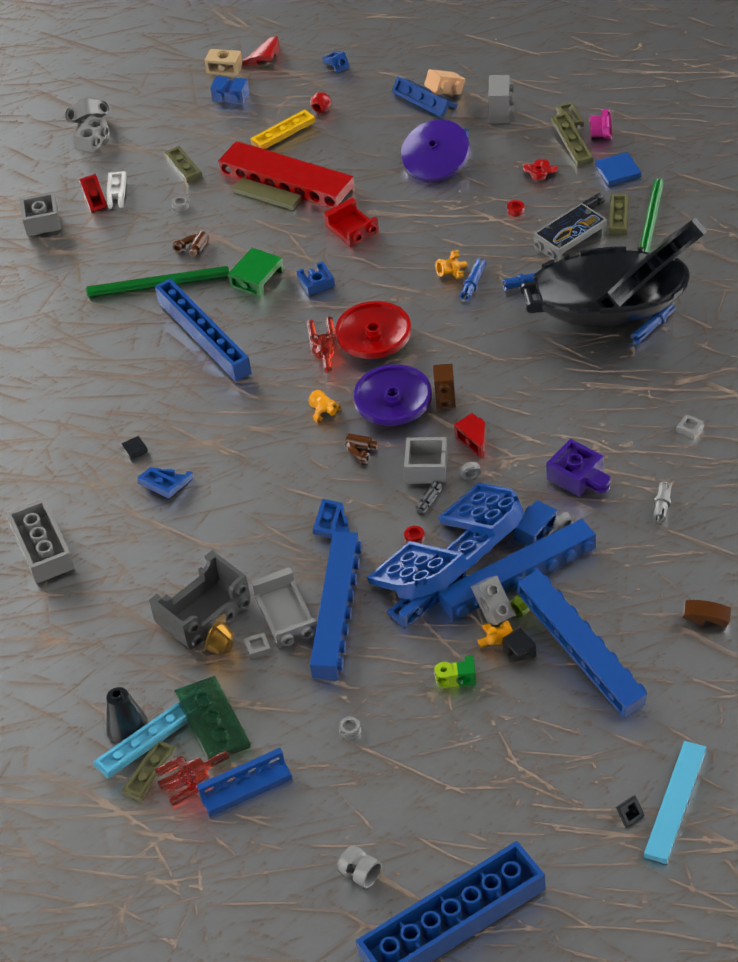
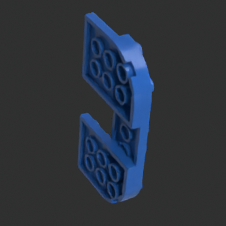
[366,482,523,601]

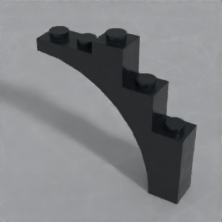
[596,217,708,308]

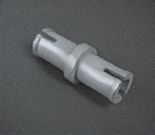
[653,482,672,522]

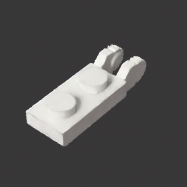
[106,171,127,209]

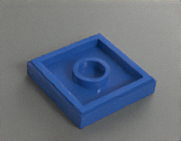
[595,152,641,186]

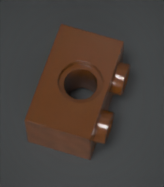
[433,363,456,409]

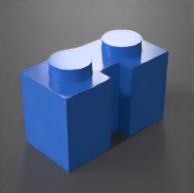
[210,76,249,104]
[513,500,557,546]

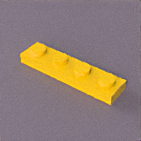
[250,109,315,149]

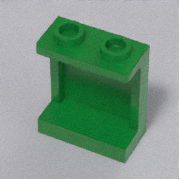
[228,248,284,298]

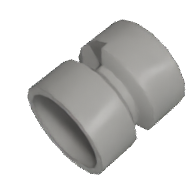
[337,845,382,889]

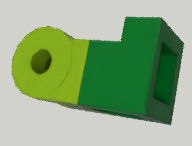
[434,656,477,688]

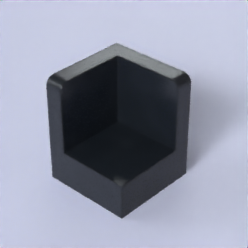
[503,628,537,659]

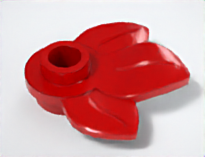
[523,159,558,180]

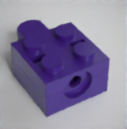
[546,439,610,497]

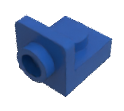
[322,51,350,73]

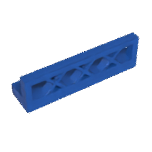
[391,76,458,118]
[387,571,467,629]
[197,748,292,817]

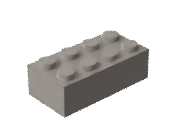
[6,499,75,584]

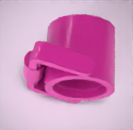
[590,109,612,140]

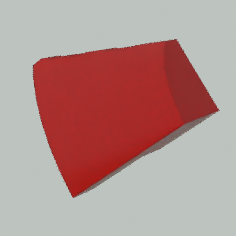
[242,36,280,66]

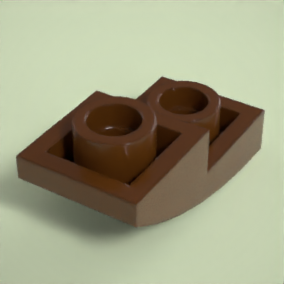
[682,600,731,628]

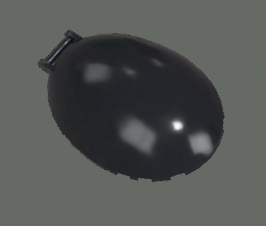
[520,246,690,327]

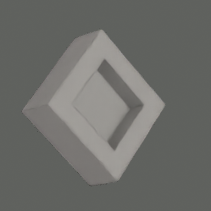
[676,414,704,439]
[244,632,271,660]

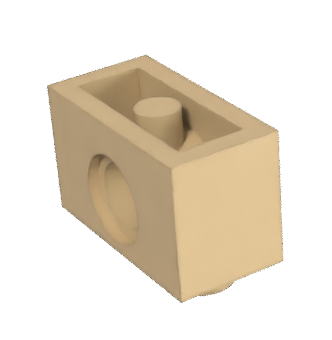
[204,49,243,76]

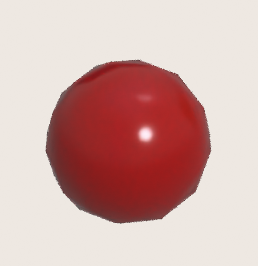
[310,92,331,113]

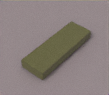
[165,146,203,183]
[609,194,629,235]
[121,741,177,803]

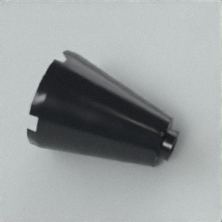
[104,687,148,743]

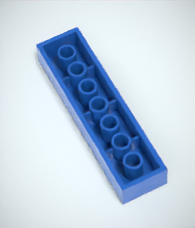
[356,841,546,962]

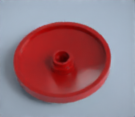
[335,301,411,359]

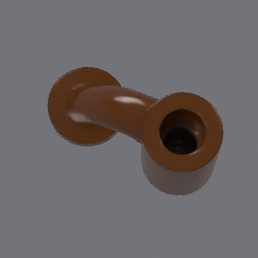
[172,231,209,257]
[345,433,379,465]

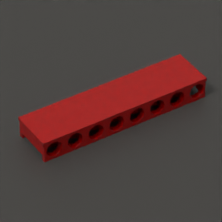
[218,141,355,209]

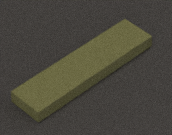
[551,112,594,167]
[233,178,302,210]

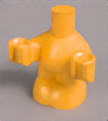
[435,250,467,279]
[308,390,341,423]
[477,620,513,648]

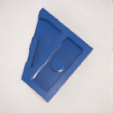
[137,467,193,498]
[313,499,350,539]

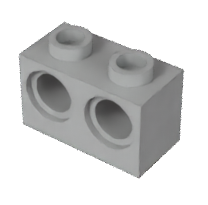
[73,116,109,153]

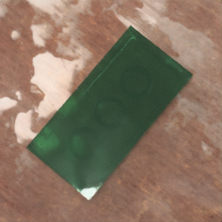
[174,676,251,763]

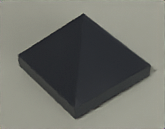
[616,795,645,828]

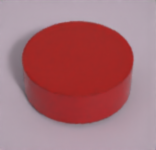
[507,200,525,217]
[404,525,425,544]

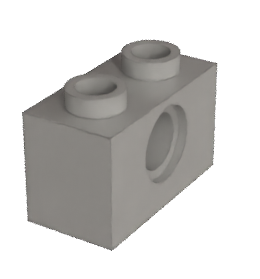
[471,576,515,625]

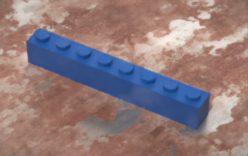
[155,278,252,382]
[438,519,596,621]
[310,532,362,679]
[517,569,647,718]

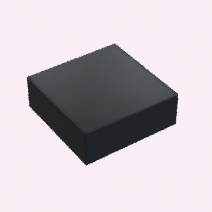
[121,436,148,460]

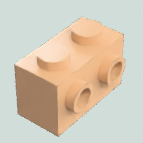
[424,69,466,96]

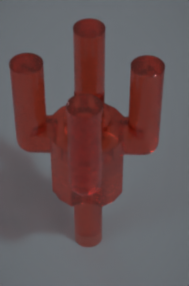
[307,317,338,372]
[155,750,230,806]

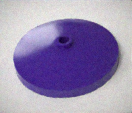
[401,120,470,182]
[354,364,432,426]

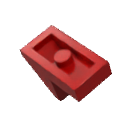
[79,174,108,212]

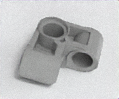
[65,98,110,123]

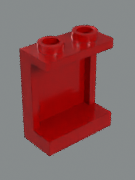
[324,198,379,247]

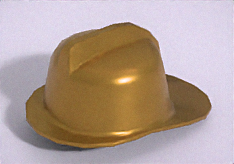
[204,614,234,655]

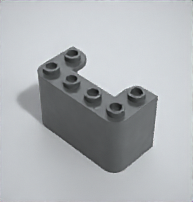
[149,550,250,649]

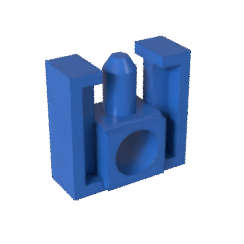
[296,261,335,296]

